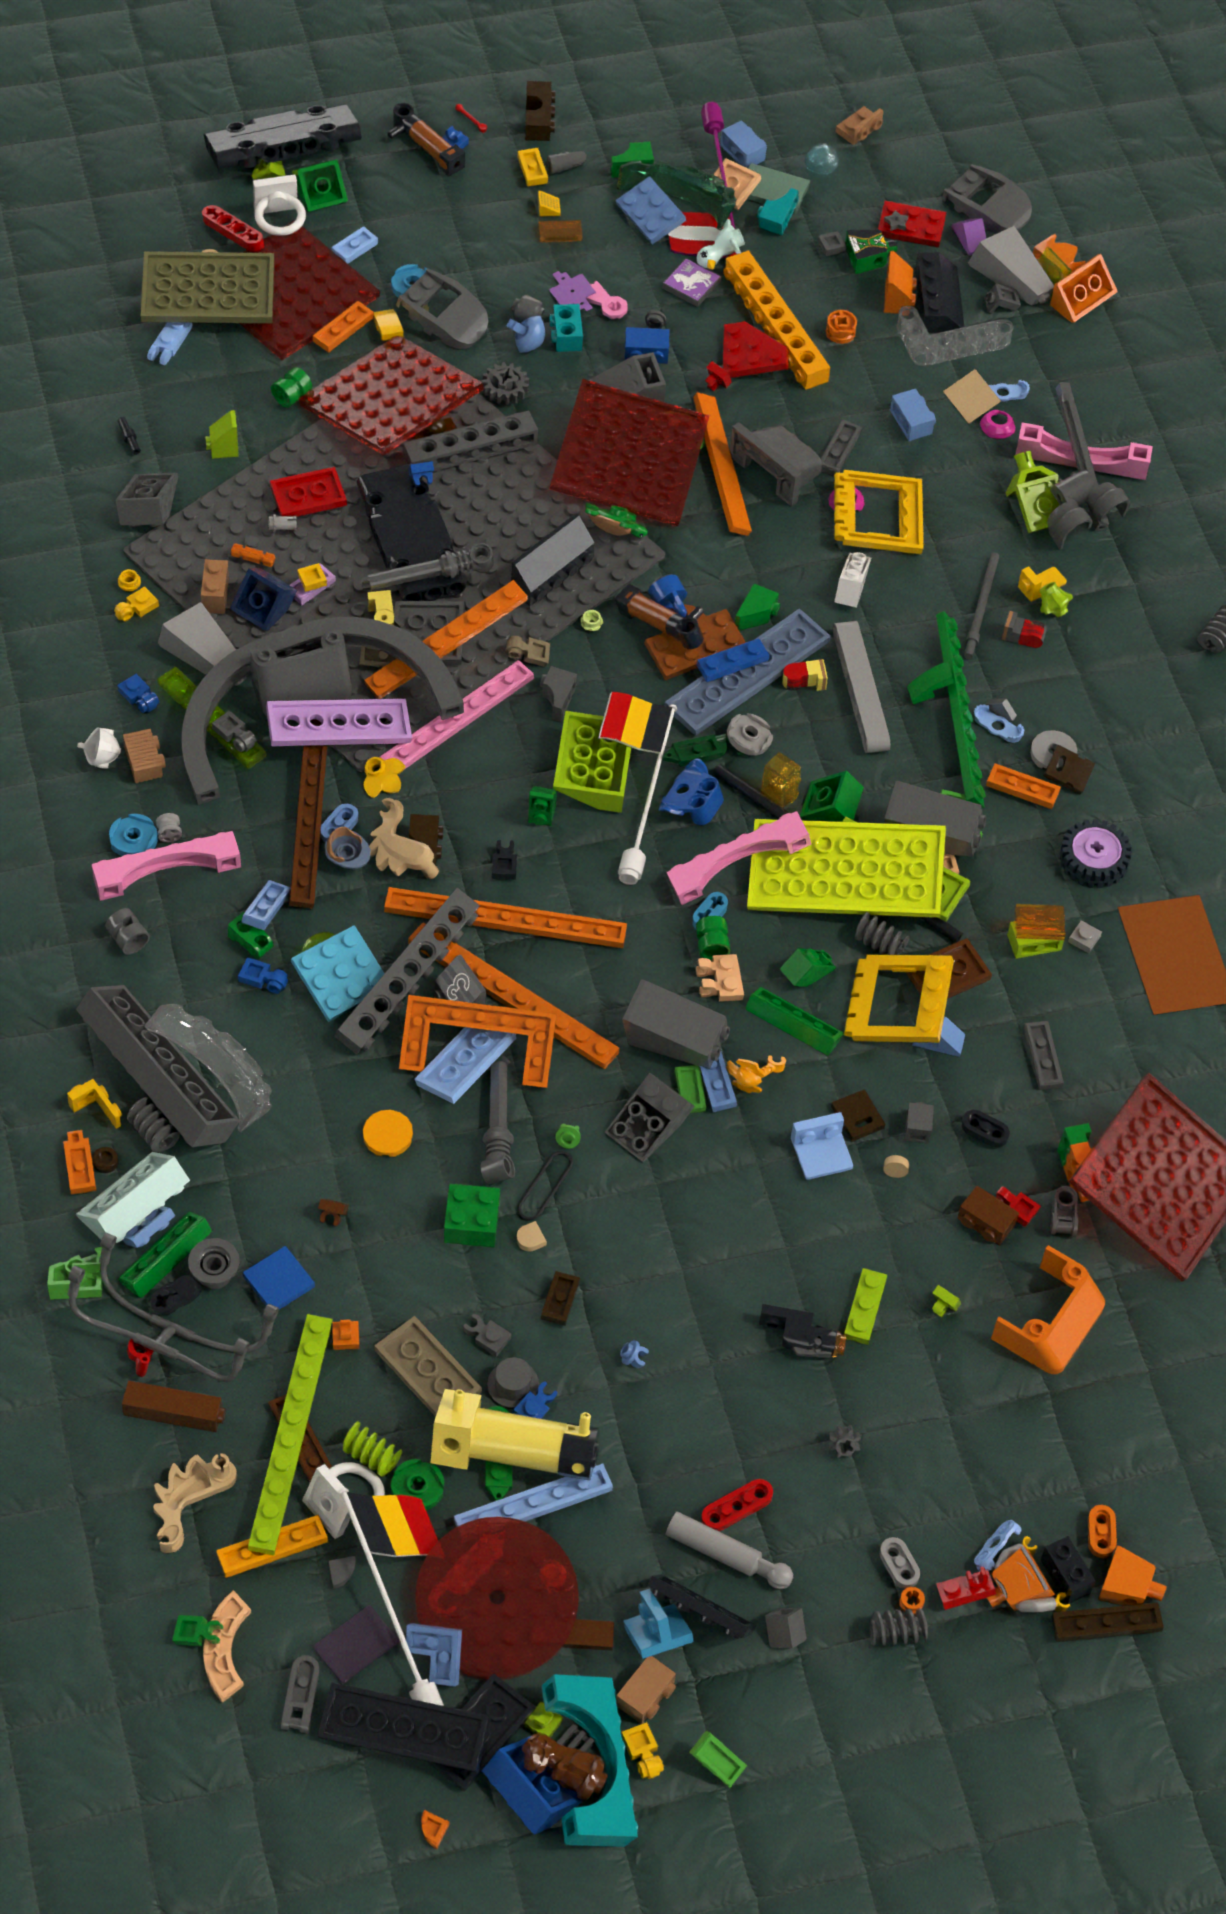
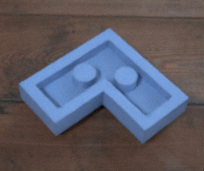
[406,1623,462,1687]

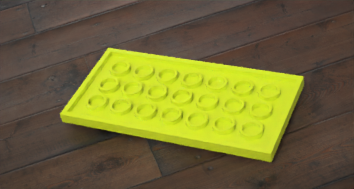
[747,819,946,918]

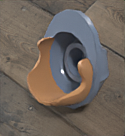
[325,827,371,869]

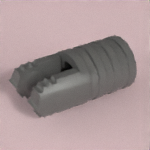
[547,151,587,174]

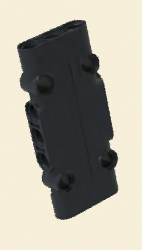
[204,104,362,170]
[356,464,466,601]

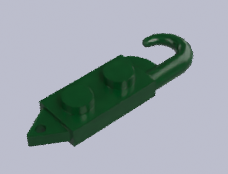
[662,733,745,767]

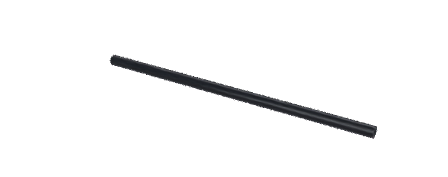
[713,764,963,943]

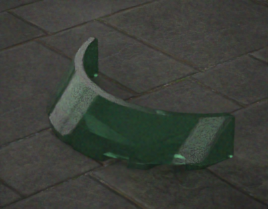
[617,161,737,231]

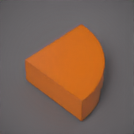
[421,1810,450,1849]

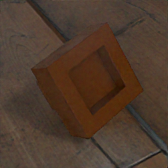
[318,1198,349,1226]

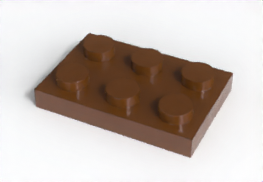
[906,938,992,999]

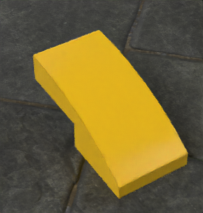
[373,309,403,341]

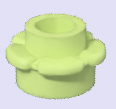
[580,610,603,631]

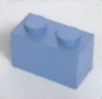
[720,120,767,168]
[890,389,936,441]

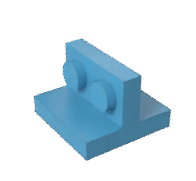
[623,1589,694,1659]

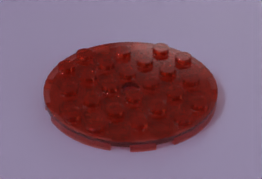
[415,1517,579,1680]

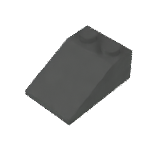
[116,473,178,527]

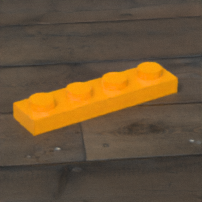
[216,1515,328,1578]

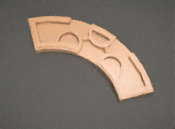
[203,1590,251,1703]

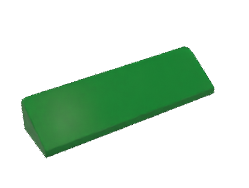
[746,987,844,1055]
[118,1211,212,1298]

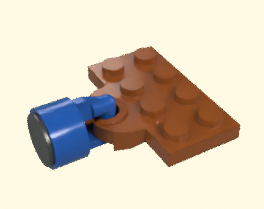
[645,574,746,680]

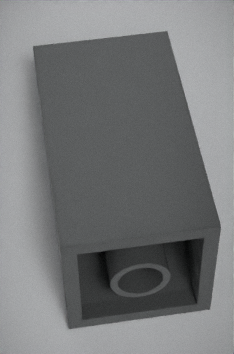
[884,781,986,857]
[622,979,730,1069]

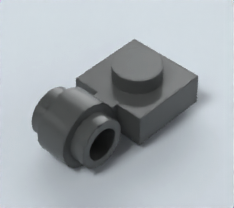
[212,711,256,752]

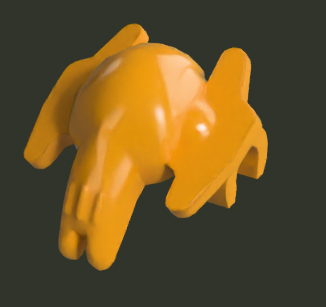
[726,1056,786,1093]

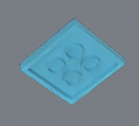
[291,925,392,1022]

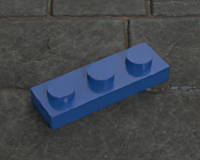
[697,638,769,682]

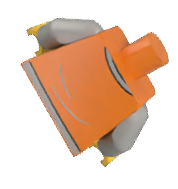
[987,1536,1070,1612]

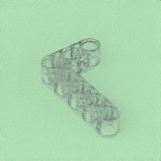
[896,306,1014,366]

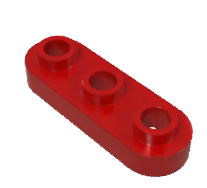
[701,1479,773,1532]

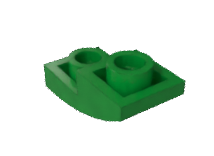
[907,662,955,705]

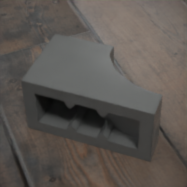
[540,666,577,723]

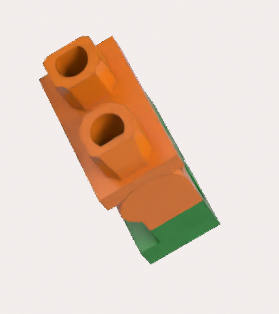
[1057,1123,1102,1202]

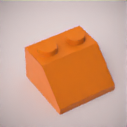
[884,251,917,315]

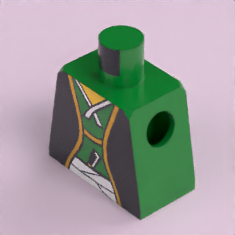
[845,229,898,274]

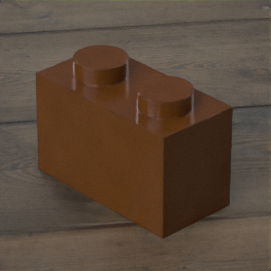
[957,1186,1019,1246]

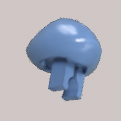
[506,316,545,353]

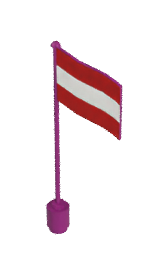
[668,102,737,259]

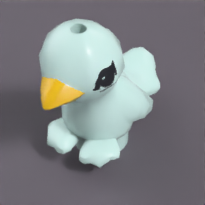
[696,219,745,270]

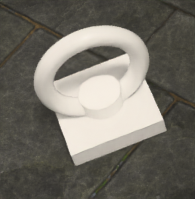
[253,175,306,236]
[302,1462,385,1539]

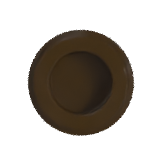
[92,1147,118,1173]

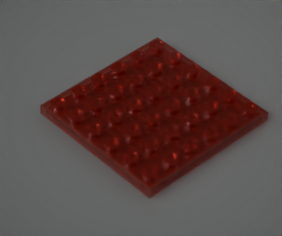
[239,220,380,360]
[299,336,484,456]
[549,379,710,527]
[1068,1073,1226,1282]

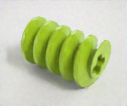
[343,1421,402,1477]

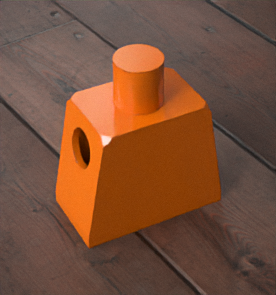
[1098,1545,1167,1606]

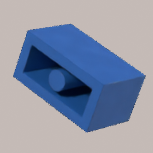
[624,327,669,364]

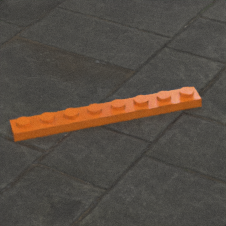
[364,580,528,699]

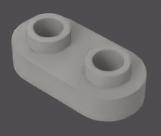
[879,1537,920,1589]

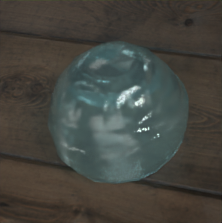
[805,144,839,174]

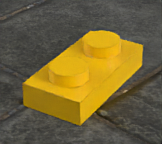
[517,148,548,186]

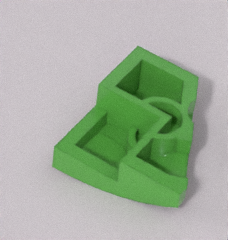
[47,1247,103,1299]

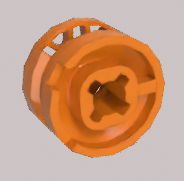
[826,310,857,344]

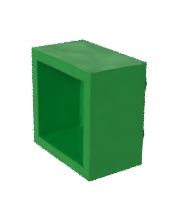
[444,1184,500,1248]

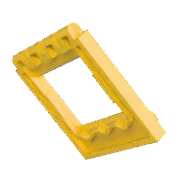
[834,470,924,554]
[844,955,954,1043]

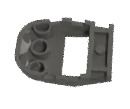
[942,164,1032,234]
[396,268,488,349]

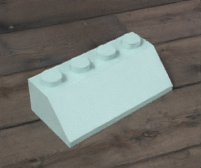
[76,1152,190,1243]

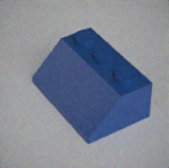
[482,1736,582,1835]

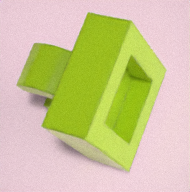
[932,1285,961,1317]
[524,1702,563,1737]

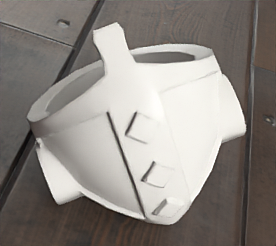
[77,728,121,769]

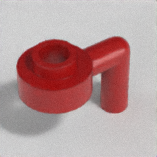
[127,1339,153,1377]

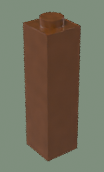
[122,1380,226,1432]

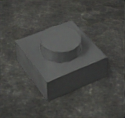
[818,231,846,256]

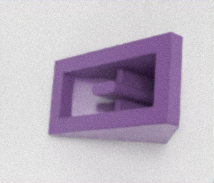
[951,218,986,256]

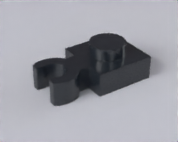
[492,840,517,880]

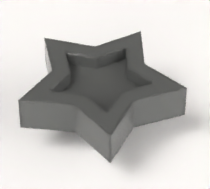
[884,210,909,231]

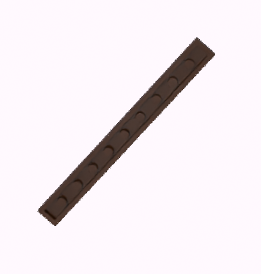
[289,719,327,909]

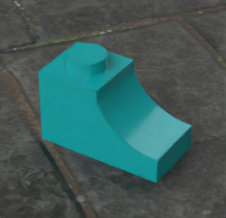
[757,188,799,235]

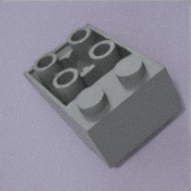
[589,352,666,414]
[605,1073,695,1162]

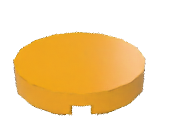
[363,1110,413,1157]

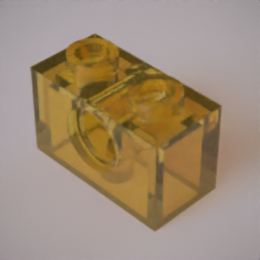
[761,752,801,808]

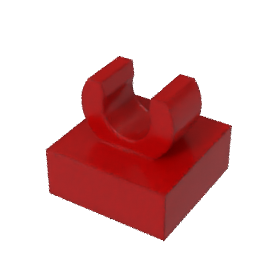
[705,361,732,391]

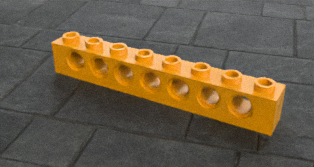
[724,250,830,390]

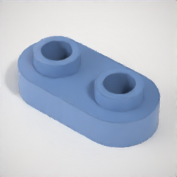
[320,804,358,843]

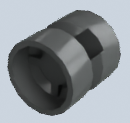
[105,908,150,955]

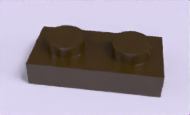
[541,1271,580,1326]

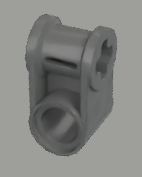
[1050,1186,1078,1237]

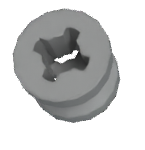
[156,813,182,843]

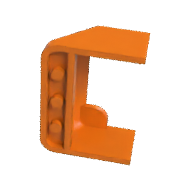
[991,1245,1105,1374]

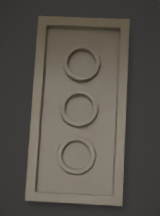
[374,1316,482,1417]

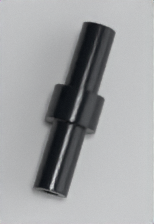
[117,417,141,455]

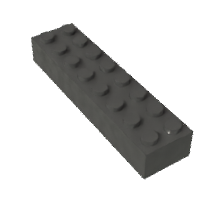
[76,985,240,1147]

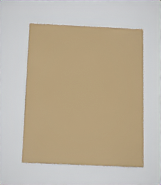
[943,369,1001,424]

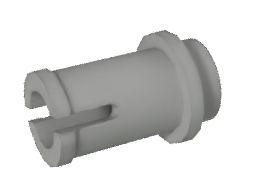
[268,514,297,532]

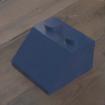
[230,568,297,631]

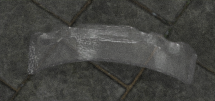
[144,1004,272,1132]

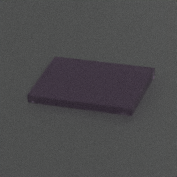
[313,1605,399,1684]

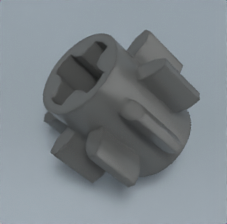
[828,1425,861,1458]

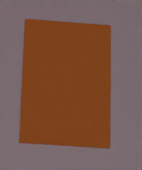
[1118,895,1226,1015]

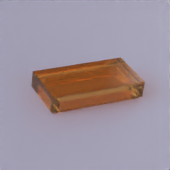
[538,220,583,242]

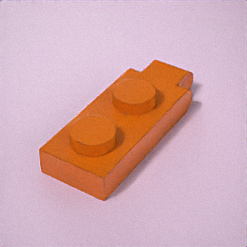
[63,1130,96,1195]

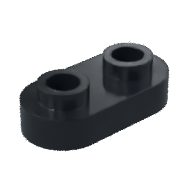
[961,1110,1010,1148]

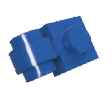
[117,674,159,713]
[238,957,288,994]

